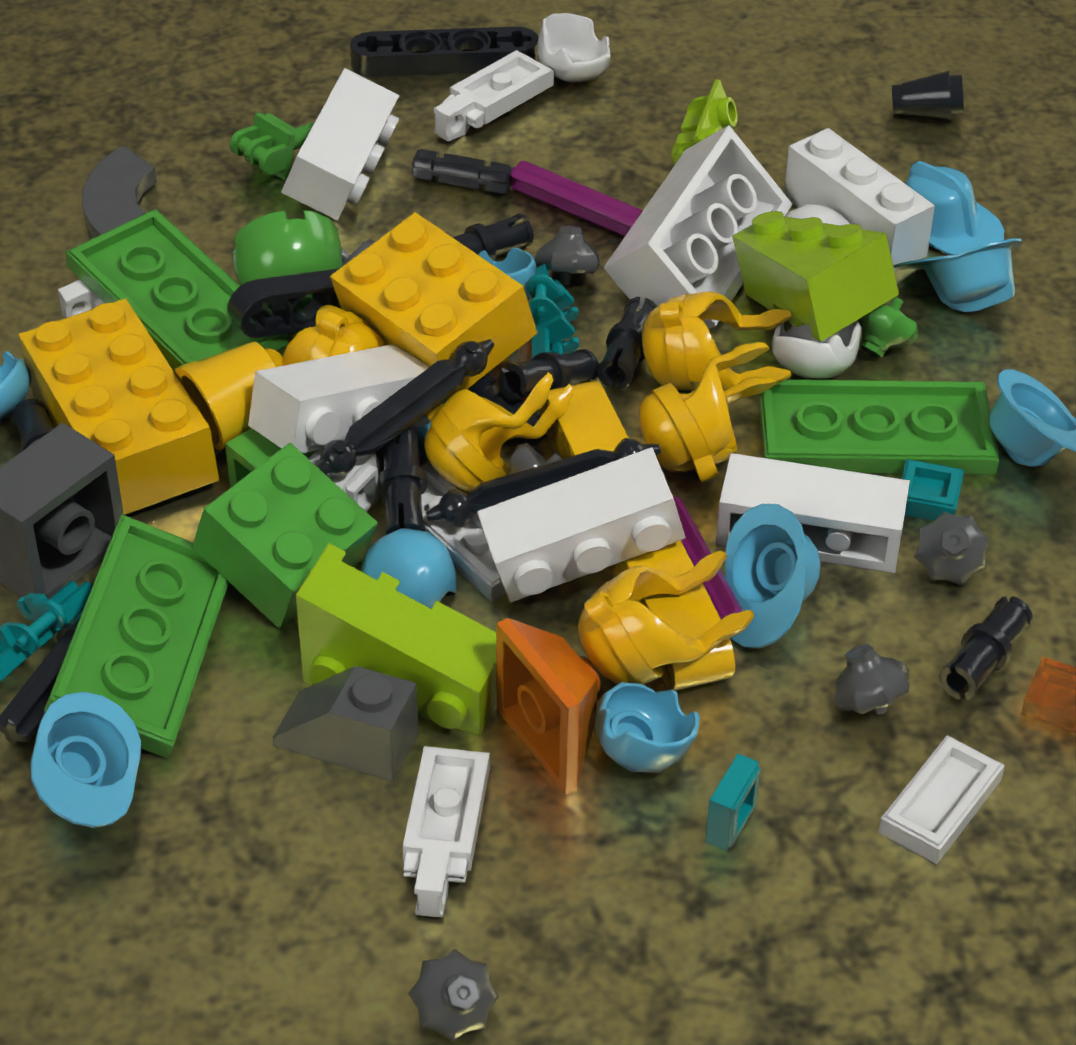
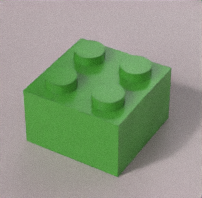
[192,443,378,629]

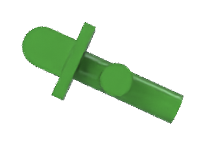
[229,112,315,181]

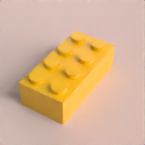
[18,298,219,515]

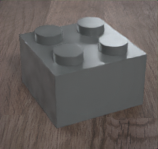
[0,423,124,599]

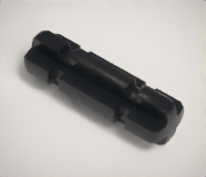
[412,149,512,195]

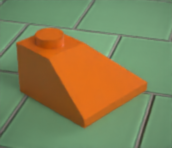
[496,618,600,795]

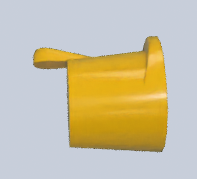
[175,342,283,450]

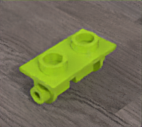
[671,79,738,165]

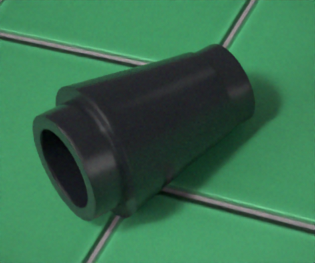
[892,71,964,121]

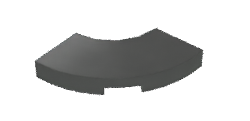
[82,146,157,238]

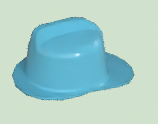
[905,161,1005,255]
[894,238,1023,312]
[989,369,1076,467]
[725,504,821,649]
[30,692,141,828]

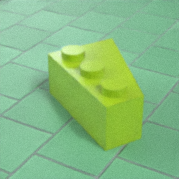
[732,211,899,342]
[296,543,497,736]

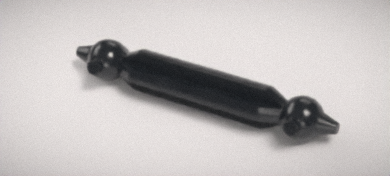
[317,339,494,476]
[426,438,661,528]

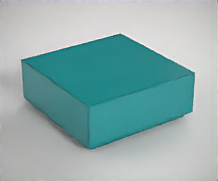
[902,459,964,521]
[705,753,761,851]

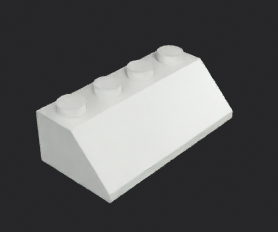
[603,125,792,329]

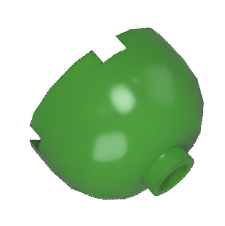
[231,210,342,311]

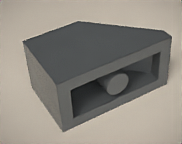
[272,666,418,782]

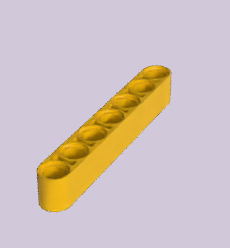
[540,380,735,691]

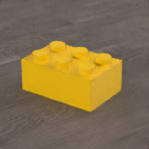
[330,212,537,398]

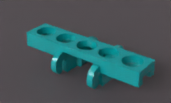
[527,264,580,359]
[0,581,92,681]

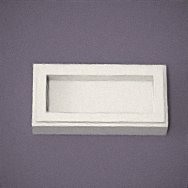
[878,735,1005,865]

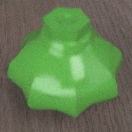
[857,297,919,358]

